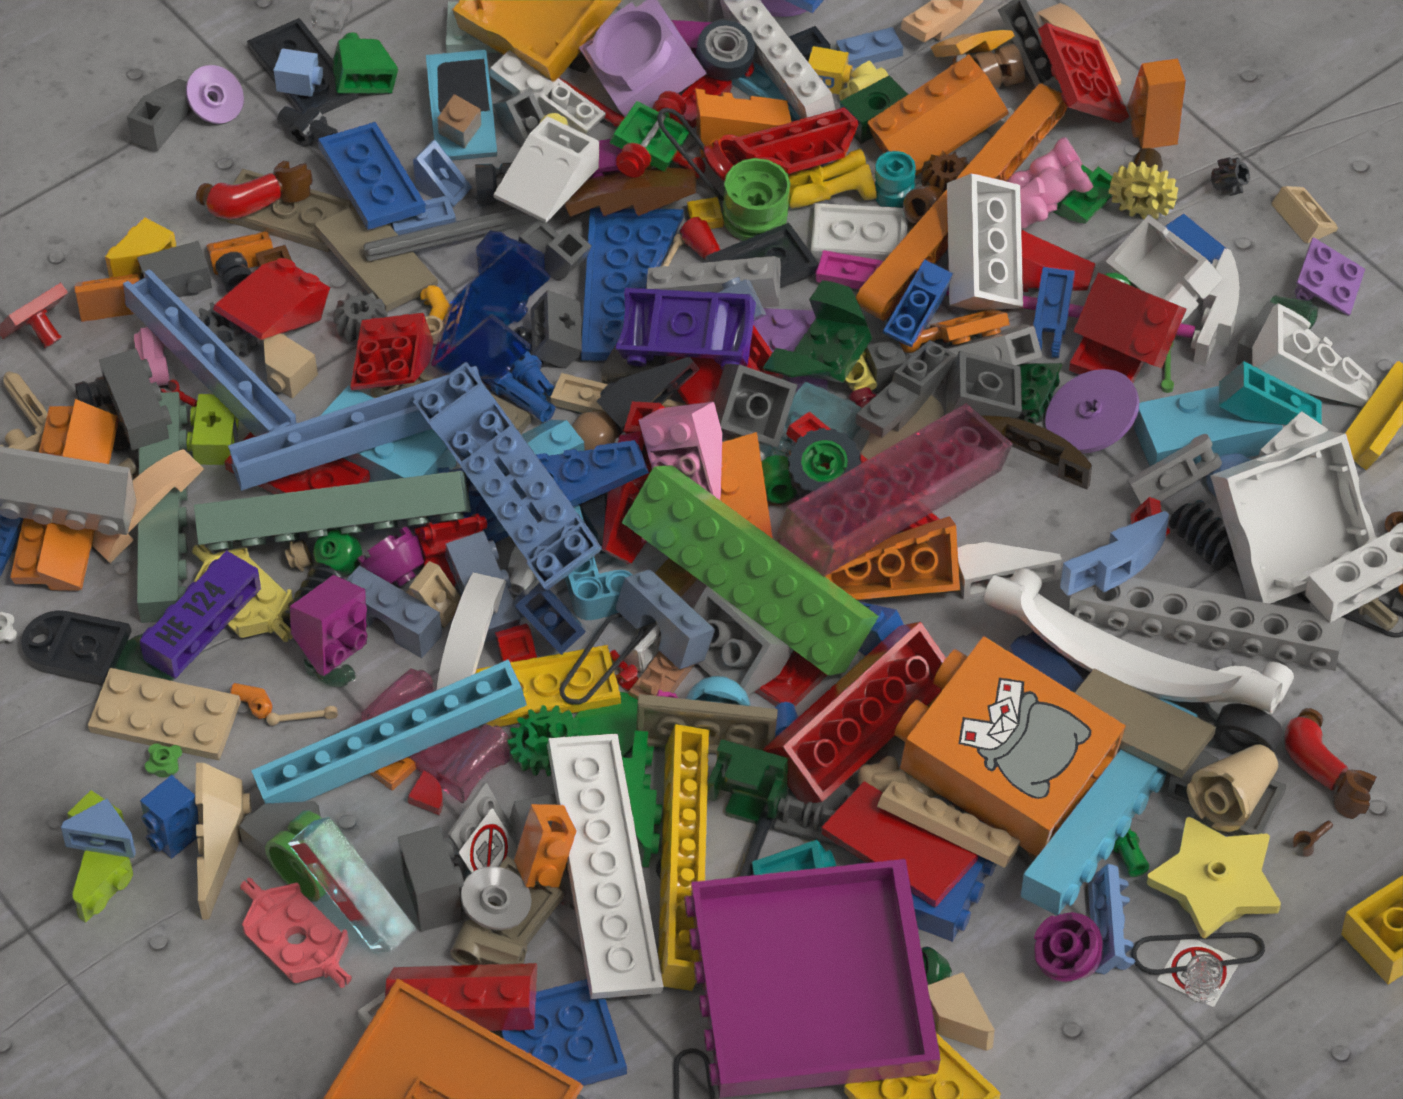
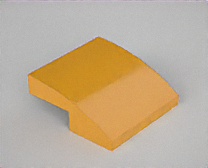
[931,30,1015,57]

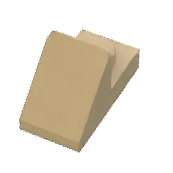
[406,561,461,628]

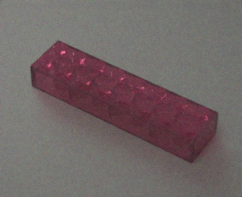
[777,403,1013,577]

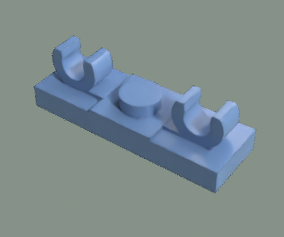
[1088,864,1135,975]

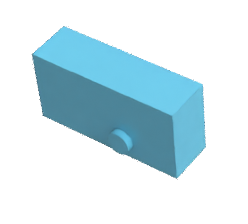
[320,385,457,482]
[1134,386,1283,466]

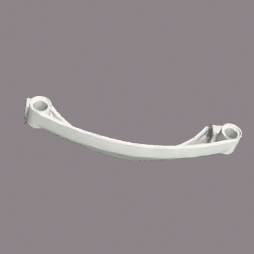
[984,568,1294,714]

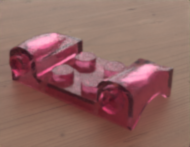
[361,668,510,804]

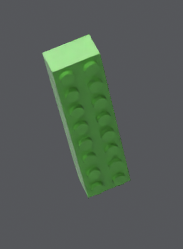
[622,465,879,676]

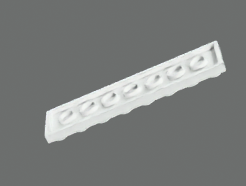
[547,734,663,999]

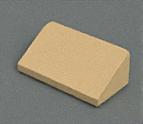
[1272,186,1338,243]

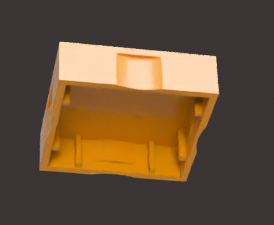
[452,0,622,82]

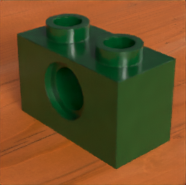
[840,75,908,144]

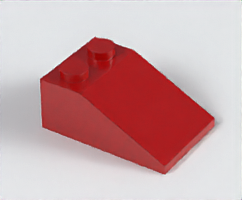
[213,258,330,340]
[1073,272,1187,368]

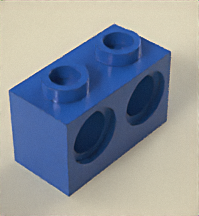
[140,775,199,859]

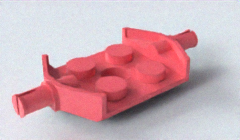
[240,878,352,988]

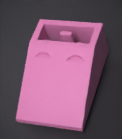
[639,402,722,500]

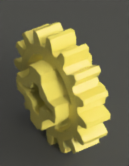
[1109,162,1178,219]

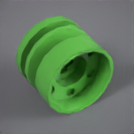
[722,158,790,241]

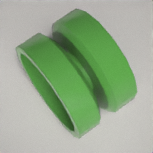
[265,811,355,902]

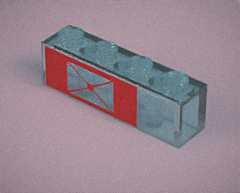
[288,817,416,954]

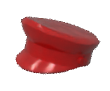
[704,134,748,182]

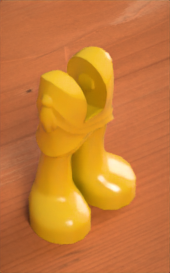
[788,149,877,209]

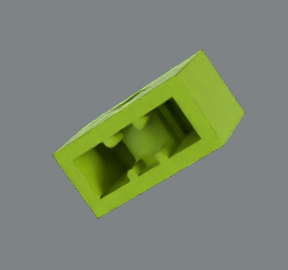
[187,394,239,465]

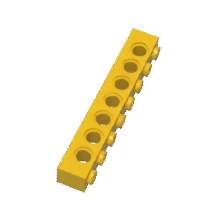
[658,724,709,991]

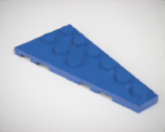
[581,208,684,361]
[438,440,649,543]

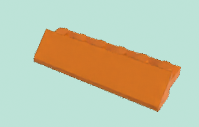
[10,399,119,590]

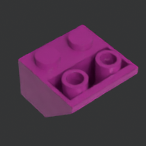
[290,575,367,676]

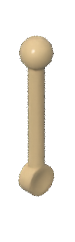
[662,234,684,266]
[266,706,338,726]

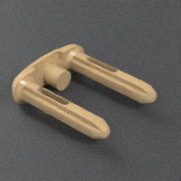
[0,371,48,453]

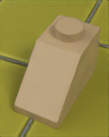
[263,333,318,399]
[928,972,995,1051]

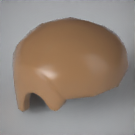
[572,411,622,450]

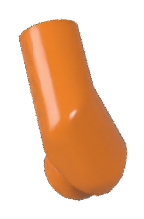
[230,683,273,719]

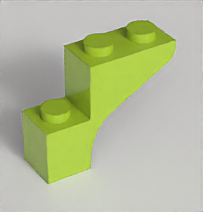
[67,790,134,923]

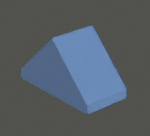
[413,140,472,207]
[61,799,136,858]

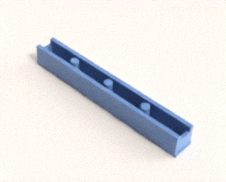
[123,269,296,437]
[228,366,485,491]

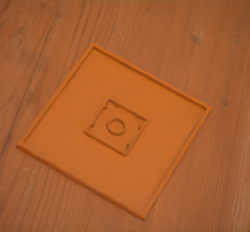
[323,979,583,1099]

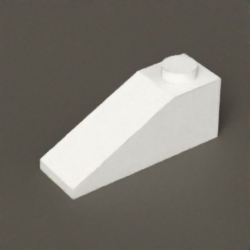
[958,542,1062,600]

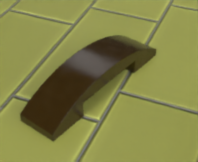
[970,415,1092,490]

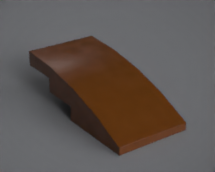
[565,168,696,217]

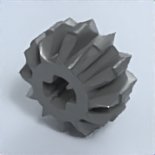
[333,291,388,343]

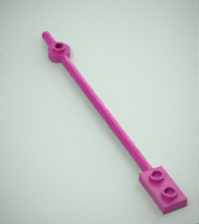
[816,250,1195,338]

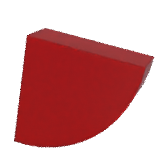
[408,771,443,815]

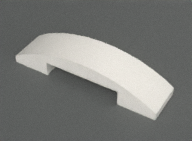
[436,572,506,690]

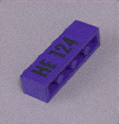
[140,550,261,679]

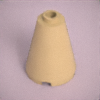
[1187,745,1278,832]

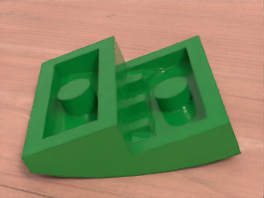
[1053,165,1113,224]

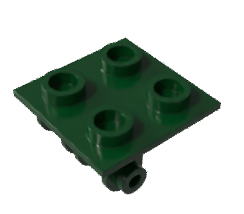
[1017,363,1063,425]

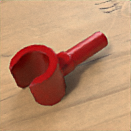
[160,379,197,407]
[610,650,639,691]

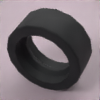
[1213,703,1283,754]

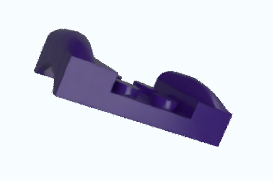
[616,288,756,370]

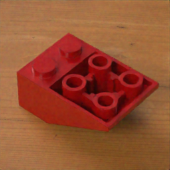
[350,313,433,390]
[670,325,784,405]

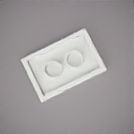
[811,203,908,261]

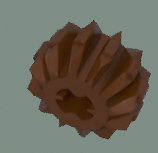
[921,151,968,192]

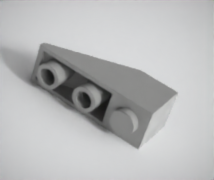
[941,324,1042,383]

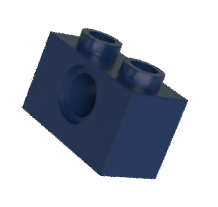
[514,579,586,655]

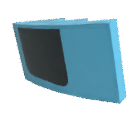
[426,50,497,161]

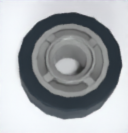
[695,20,755,81]

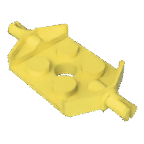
[192,545,293,642]

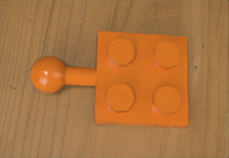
[899,309,1010,353]

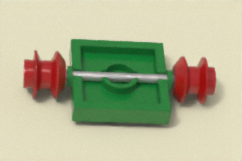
[610,91,689,178]

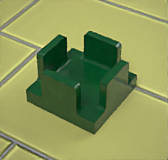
[708,739,788,824]

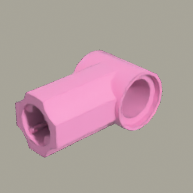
[134,327,169,386]

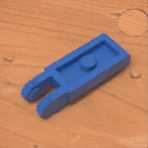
[1033,267,1075,358]

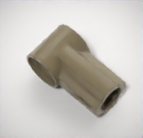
[450,920,527,965]

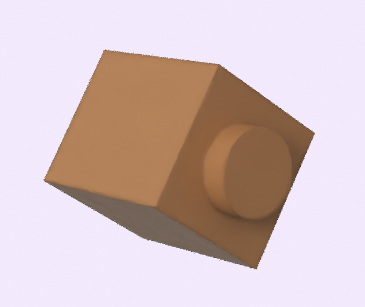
[437,94,481,148]

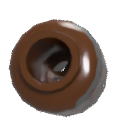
[903,185,944,225]

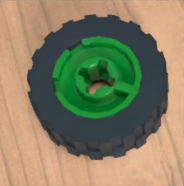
[788,428,862,505]

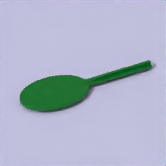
[566,692,638,757]

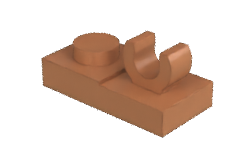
[629,651,694,700]

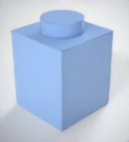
[274,49,323,97]

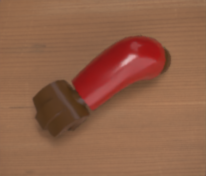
[196,160,313,220]
[1284,708,1377,819]

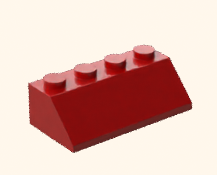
[385,963,537,1031]

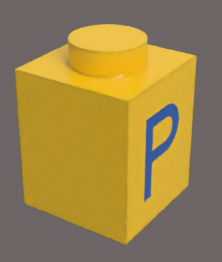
[808,46,853,95]

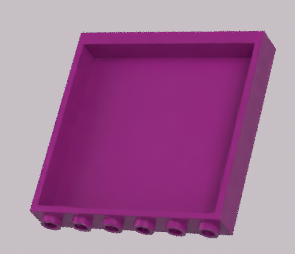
[684,859,941,1098]

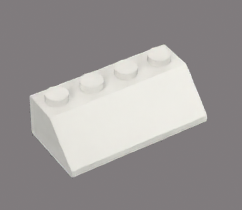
[947,173,1023,310]

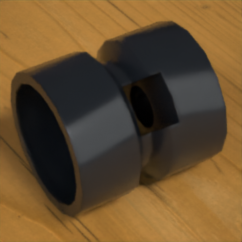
[475,162,513,204]

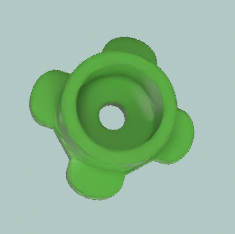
[145,743,182,778]

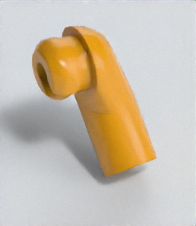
[420,285,450,322]

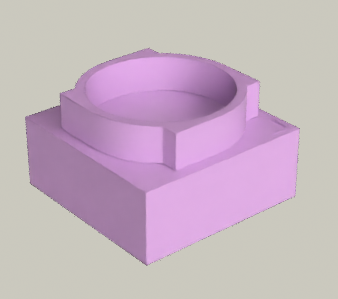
[579,0,707,117]

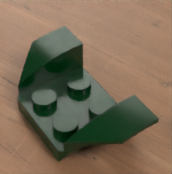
[763,280,872,383]

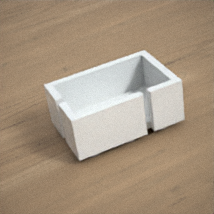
[1106,215,1223,323]

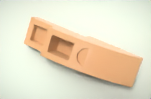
[901,0,984,43]

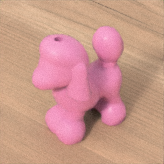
[1006,137,1093,229]

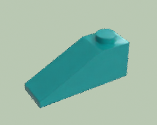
[1219,361,1322,425]

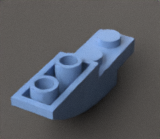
[1060,511,1169,595]

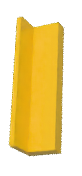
[1345,361,1403,470]

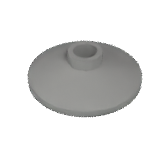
[460,867,531,930]

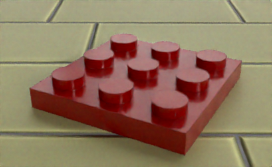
[1037,23,1129,123]

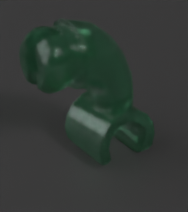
[304,658,356,687]

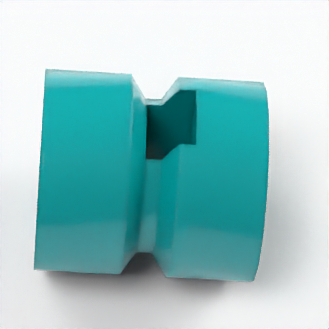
[875,151,916,208]

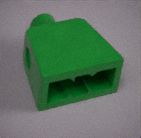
[333,32,399,93]

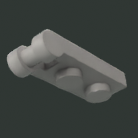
[1127,434,1222,505]

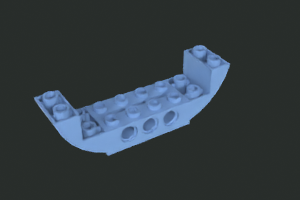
[413,362,602,590]

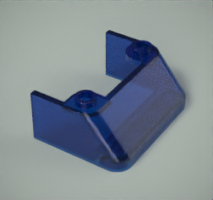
[431,245,551,379]

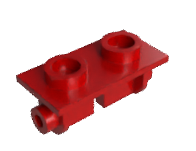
[414,514,487,557]

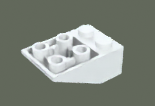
[494,116,599,223]

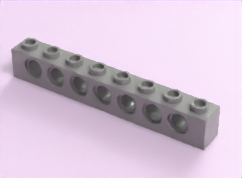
[1069,577,1346,671]

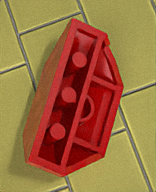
[733,107,858,175]

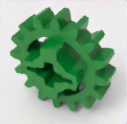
[508,705,583,776]

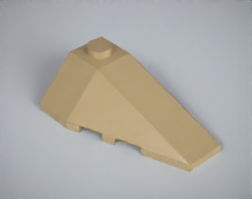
[195,762,252,920]

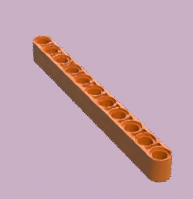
[856,83,1068,321]

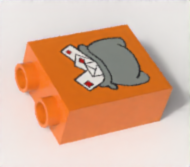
[894,636,1126,857]

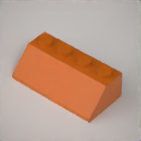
[867,55,1009,176]

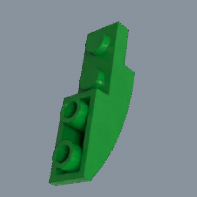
[622,730,662,868]

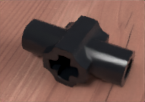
[277,106,338,147]

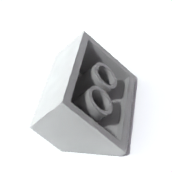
[693,586,793,696]

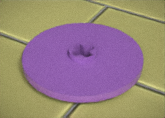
[1046,369,1139,454]

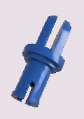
[501,339,555,400]

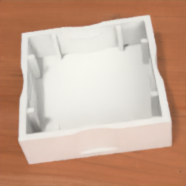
[1210,431,1376,604]

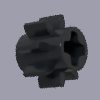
[1211,157,1250,196]

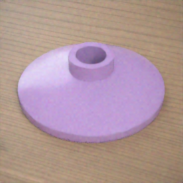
[186,65,244,124]

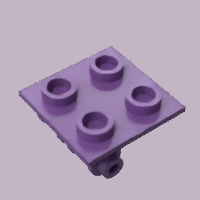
[1295,237,1365,316]

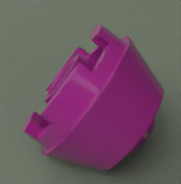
[357,526,424,587]
[1034,912,1102,982]

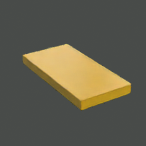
[475,645,621,729]

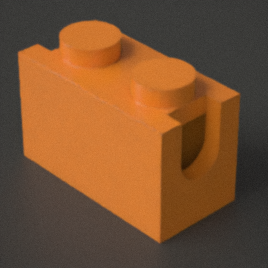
[514,804,577,887]

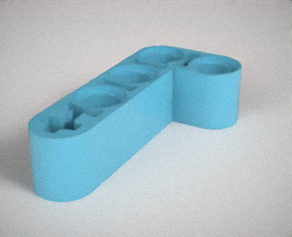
[565,505,633,620]

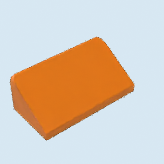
[206,231,273,275]

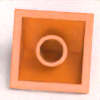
[74,273,140,322]

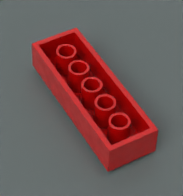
[763,621,946,805]

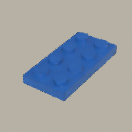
[318,122,426,230]

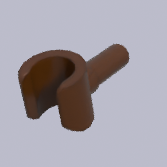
[1293,820,1333,857]

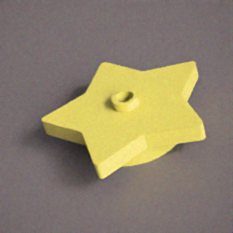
[1147,817,1281,938]

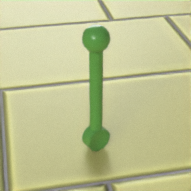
[1161,341,1174,393]

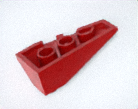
[1021,230,1096,292]
[602,430,652,564]

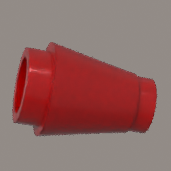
[680,217,721,260]

